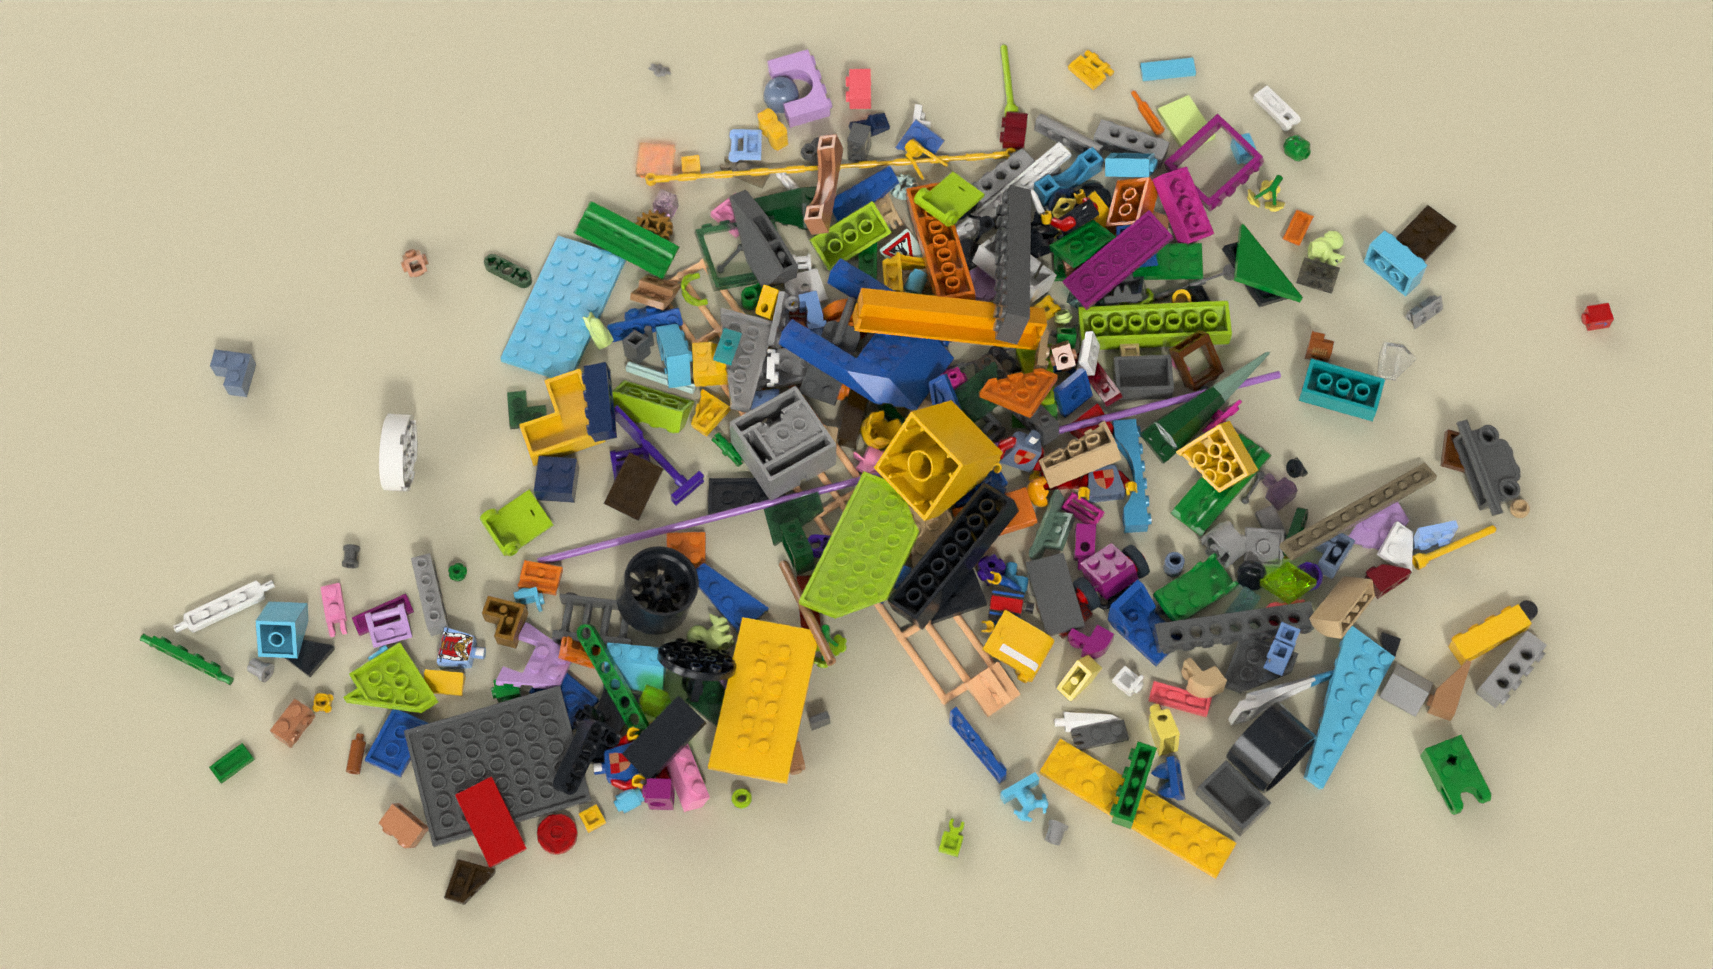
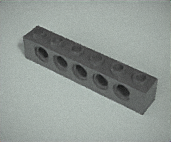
[974,353,1059,446]

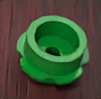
[448,563,467,581]

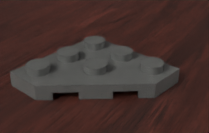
[1225,638,1299,693]

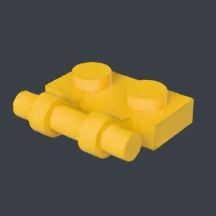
[1068,50,1115,91]

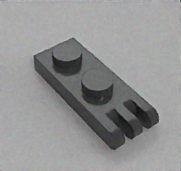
[1071,719,1129,750]

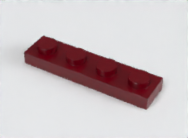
[1074,352,1123,407]

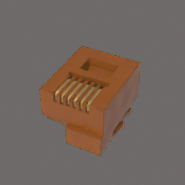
[1304,331,1334,363]

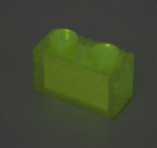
[639,685,672,719]

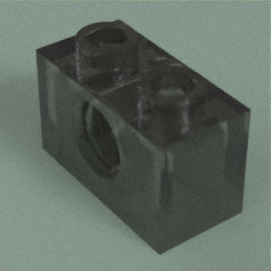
[1296,257,1340,294]

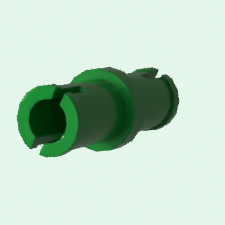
[711,432,744,467]

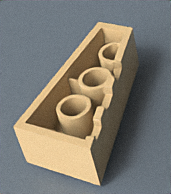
[1039,420,1121,488]

